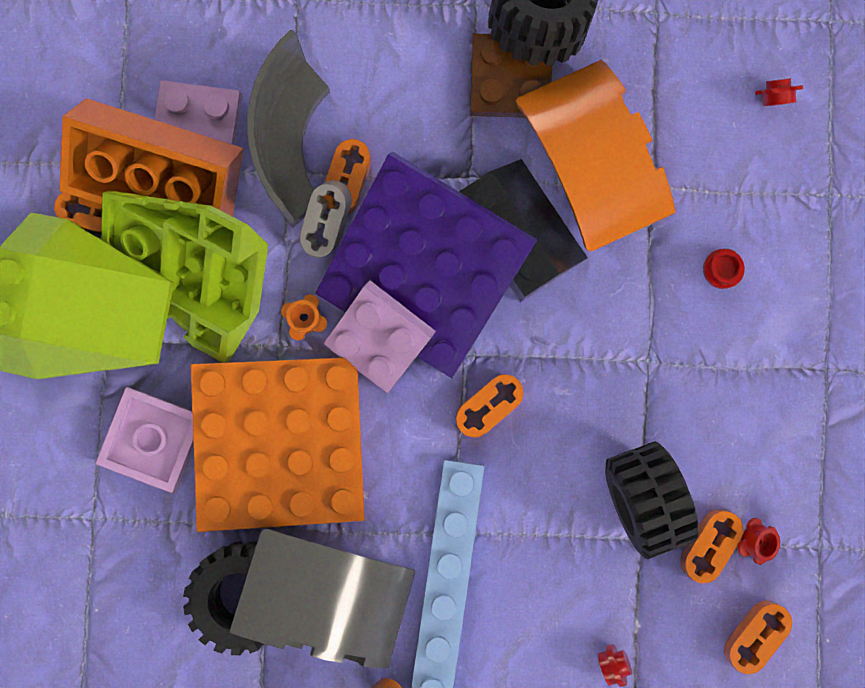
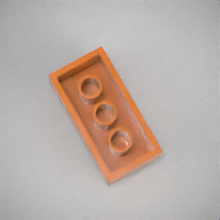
[59,98,244,217]

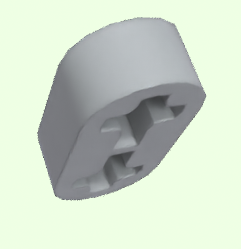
[300,180,352,258]

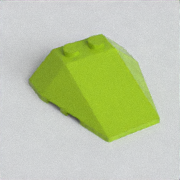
[101,190,269,363]
[0,212,174,379]

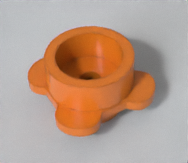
[281,294,327,341]

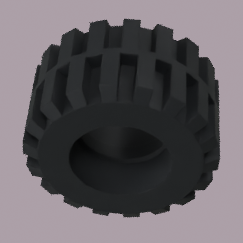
[488,0,598,66]
[605,441,698,559]
[183,541,264,655]

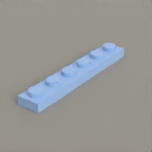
[411,460,485,688]

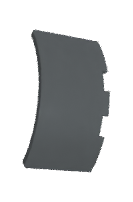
[247,30,330,227]
[229,529,415,668]

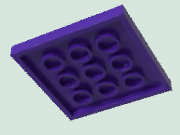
[315,152,537,378]

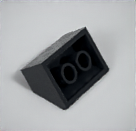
[459,159,588,302]

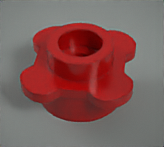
[755,78,803,106]
[737,518,781,565]

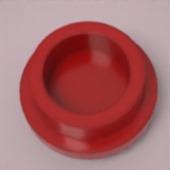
[703,248,745,289]
[598,644,632,687]

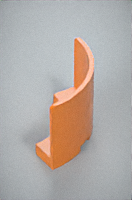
[516,59,676,252]

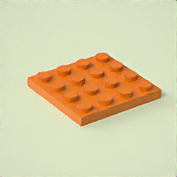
[191,358,365,532]

